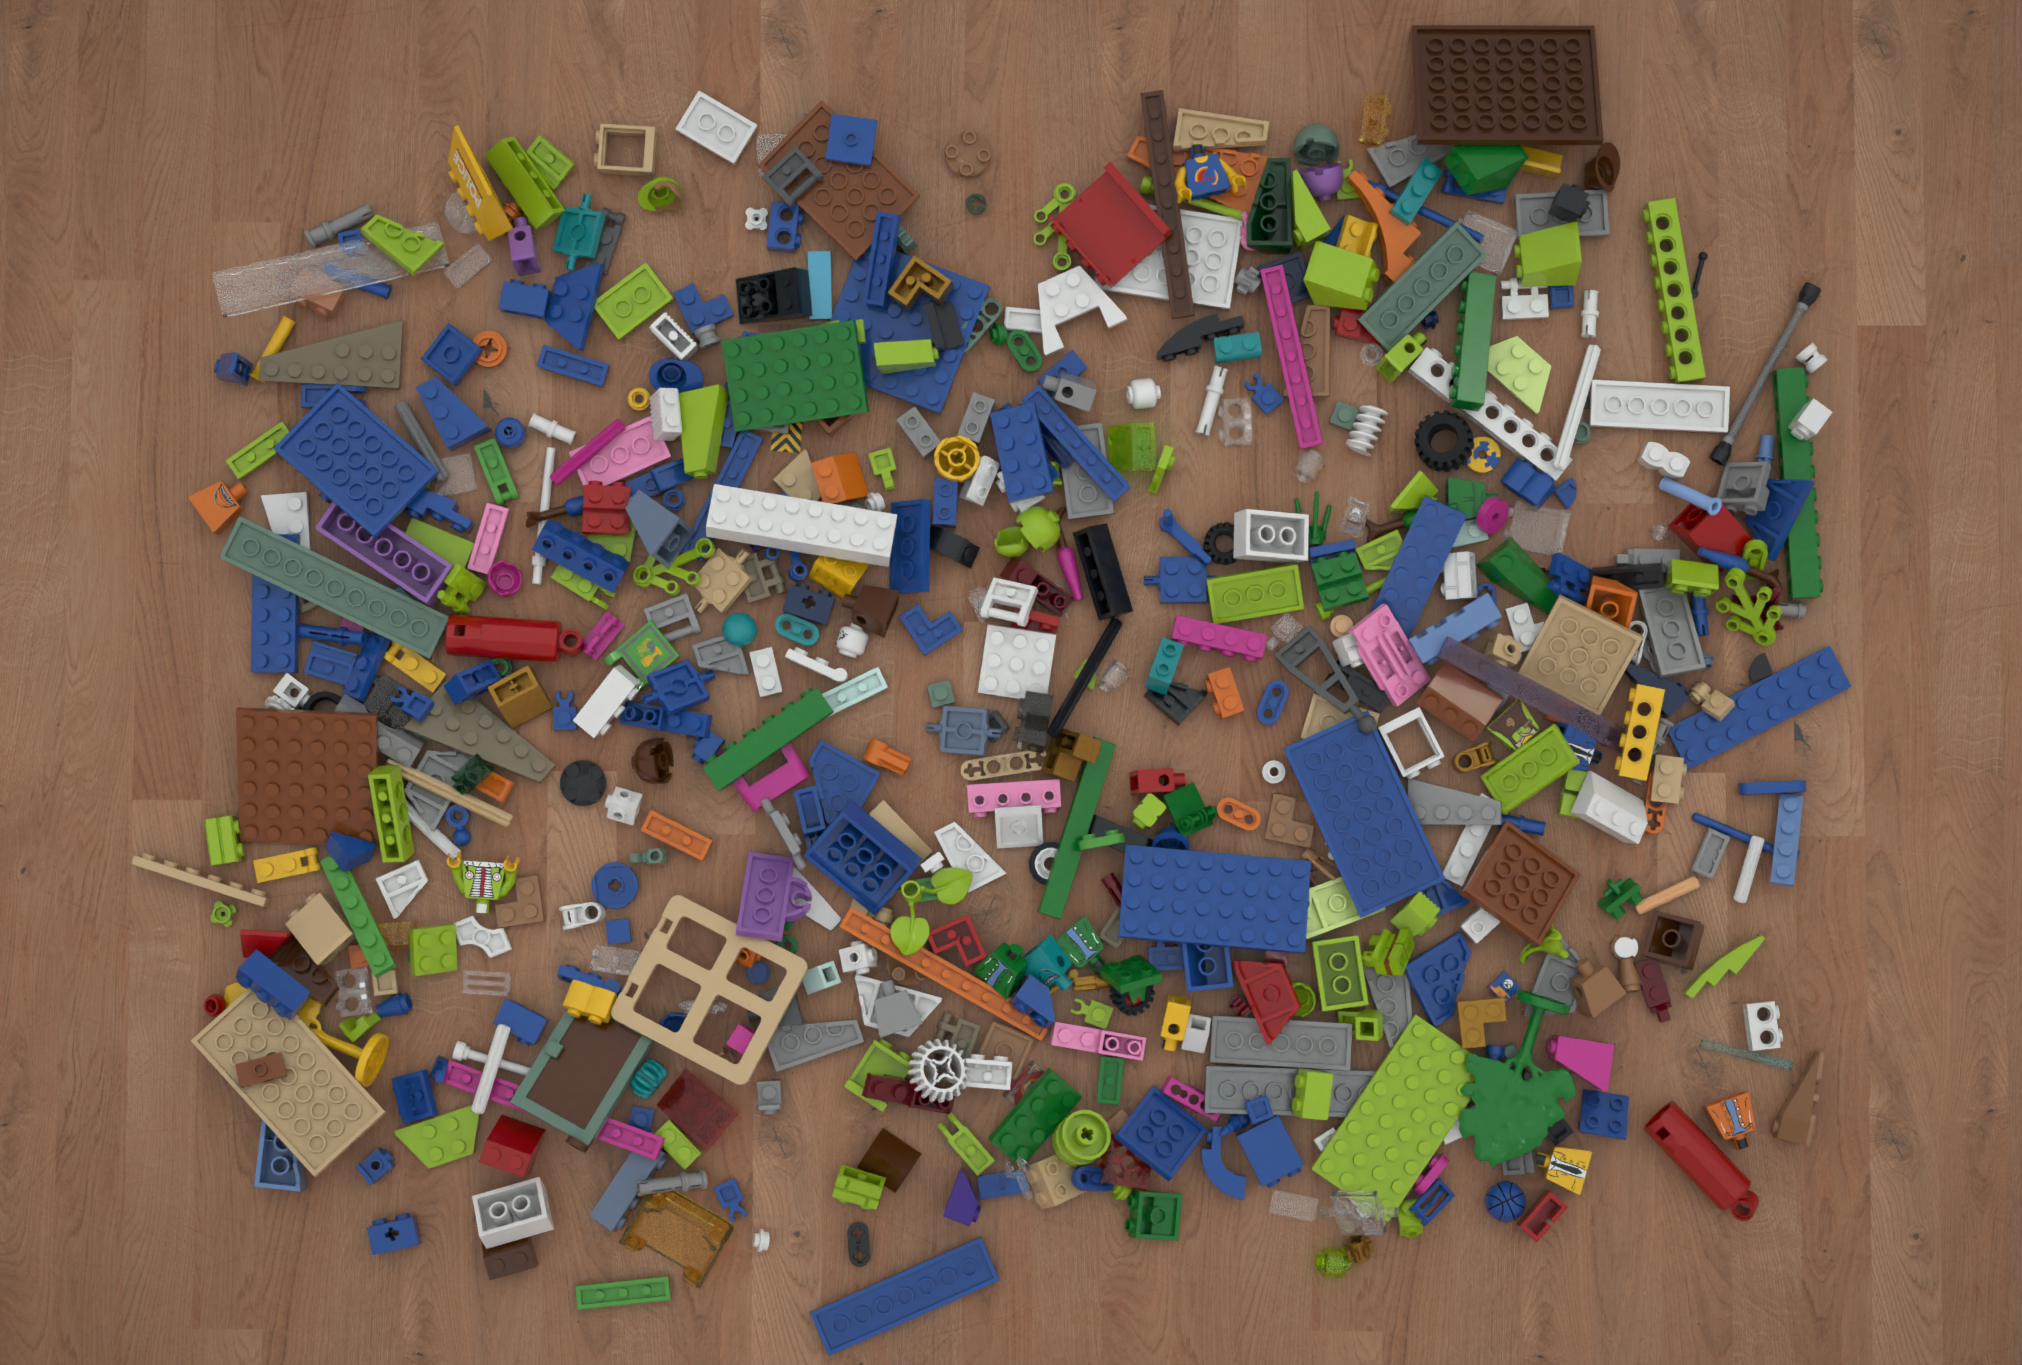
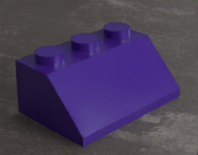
[943,1167,981,1226]

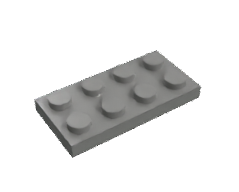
[1514,189,1610,241]
[1058,423,1114,520]
[1637,584,1706,678]

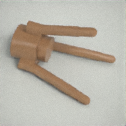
[1298,848,1338,887]

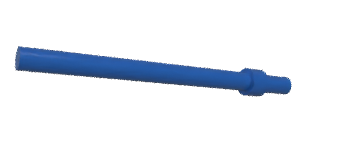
[1368,180,1484,243]

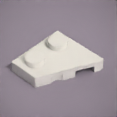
[376,859,429,919]

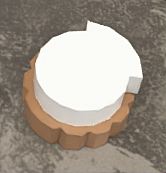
[1610,935,1638,960]

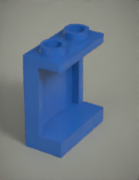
[1236,1115,1304,1188]

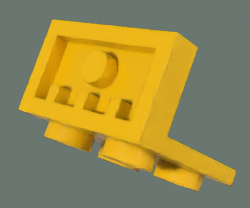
[808,556,870,599]

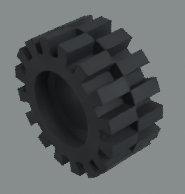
[1203,522,1238,565]

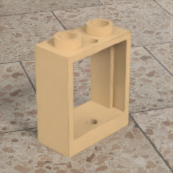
[594,124,657,177]

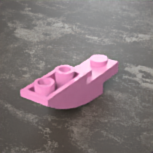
[1049,1022,1147,1061]

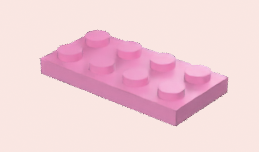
[569,416,672,486]

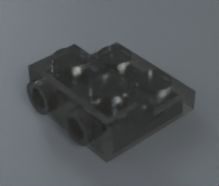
[359,673,413,730]

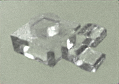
[1265,612,1303,652]

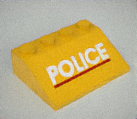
[448,125,513,241]

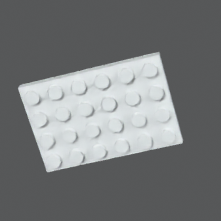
[1095,205,1243,310]

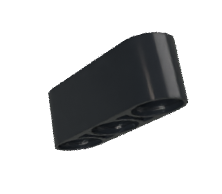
[1087,815,1153,853]

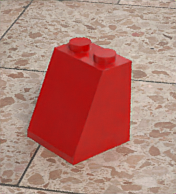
[1668,503,1753,573]
[479,1115,546,1177]

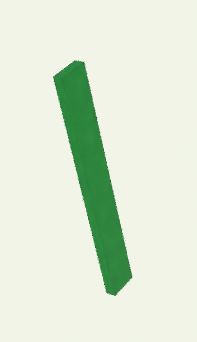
[1037,737,1116,920]

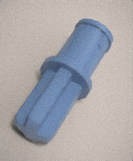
[1756,435,1776,479]

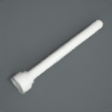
[452,1041,530,1076]

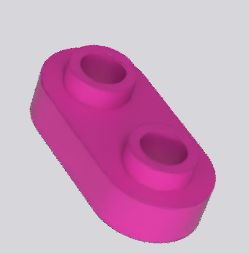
[1413,1154,1449,1196]

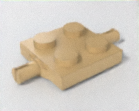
[691,548,753,613]

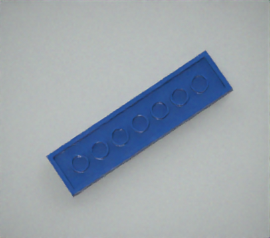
[1667,646,1851,770]
[810,1237,1000,1356]

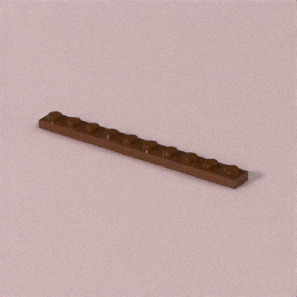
[1140,90,1195,319]

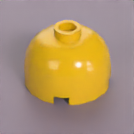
[934,435,980,483]

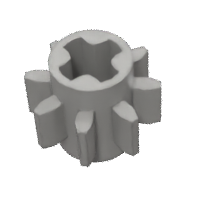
[1234,266,1262,296]

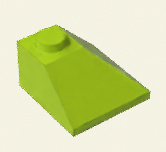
[1386,470,1439,514]

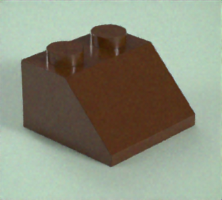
[1643,911,1705,971]
[482,1236,538,1280]

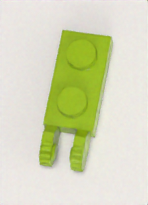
[551,565,616,610]
[937,1112,995,1176]

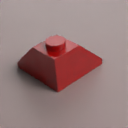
[240,929,294,959]

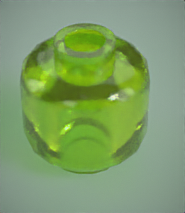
[1315,1247,1352,1279]

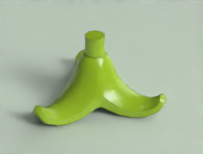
[1520,917,1569,965]

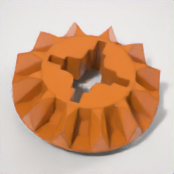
[472,331,507,367]

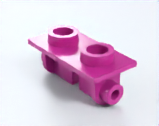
[583,611,625,661]

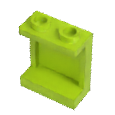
[844,1038,912,1112]

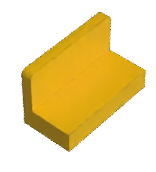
[1520,145,1563,179]

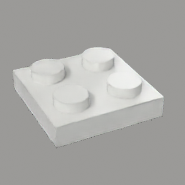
[995,805,1043,848]

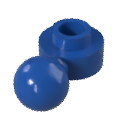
[446,804,471,846]

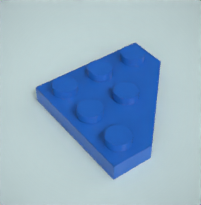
[809,739,881,824]
[1404,931,1471,1027]

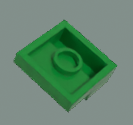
[1311,551,1369,612]
[1125,1189,1182,1241]

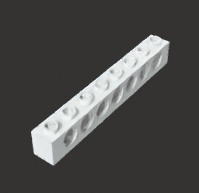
[1408,347,1573,483]

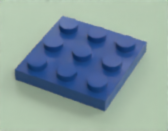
[1114,1085,1208,1182]

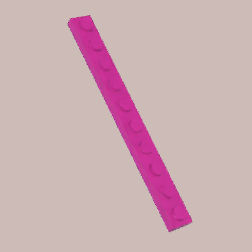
[443,1060,665,1161]

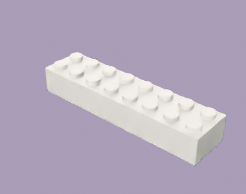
[706,484,897,567]

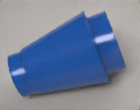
[376,992,413,1018]

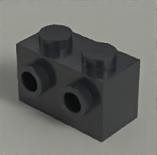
[1548,183,1590,223]

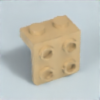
[1024,1154,1086,1210]

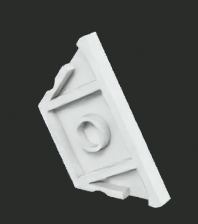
[855,975,942,1037]

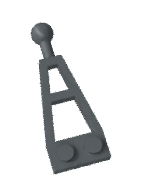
[1274,625,1377,734]

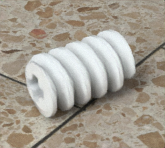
[1345,405,1388,456]

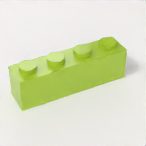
[485,137,566,229]

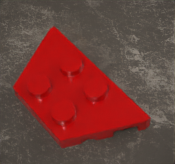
[1231,960,1302,1045]

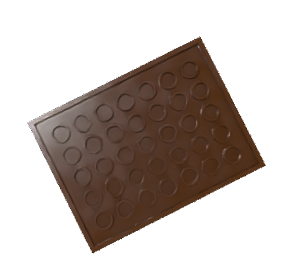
[1411,25,1603,145]

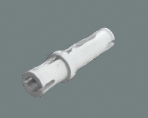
[1195,366,1228,436]

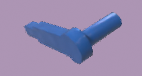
[1159,509,1211,565]

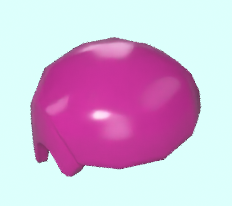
[487,560,522,597]

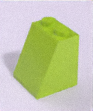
[1514,222,1582,287]
[1303,241,1379,310]

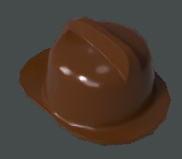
[1584,142,1620,192]

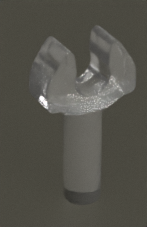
[1005,1157,1034,1201]

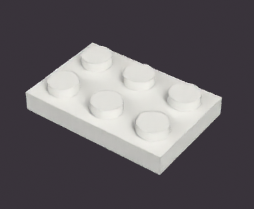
[675,91,758,165]

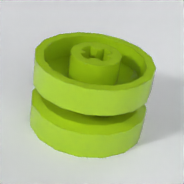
[1052,1110,1111,1167]

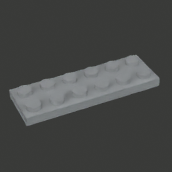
[1210,1015,1352,1071]

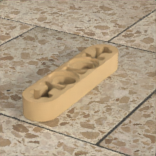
[960,749,1047,781]

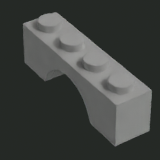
[334,694,425,768]

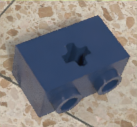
[782,582,836,627]

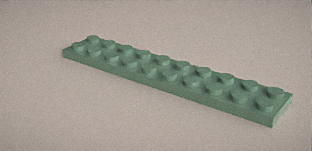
[219,516,449,659]

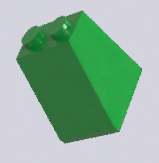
[1443,145,1528,195]

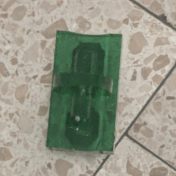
[451,753,494,795]

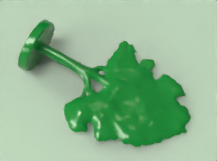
[1459,989,1576,1167]

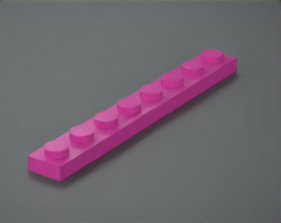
[1260,264,1323,449]

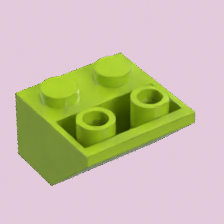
[1665,559,1719,598]

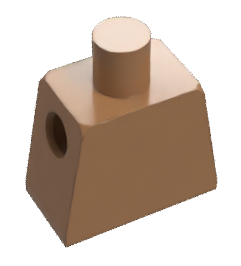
[1570,958,1627,1018]

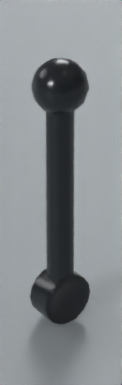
[1691,252,1708,299]

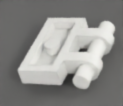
[1500,278,1549,320]

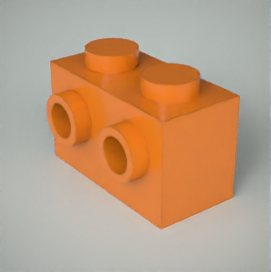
[1204,667,1245,720]

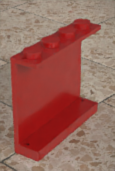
[1049,162,1173,288]

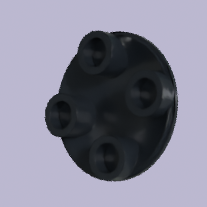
[560,760,606,806]

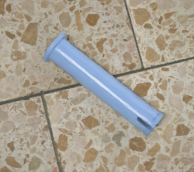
[1659,477,1722,516]

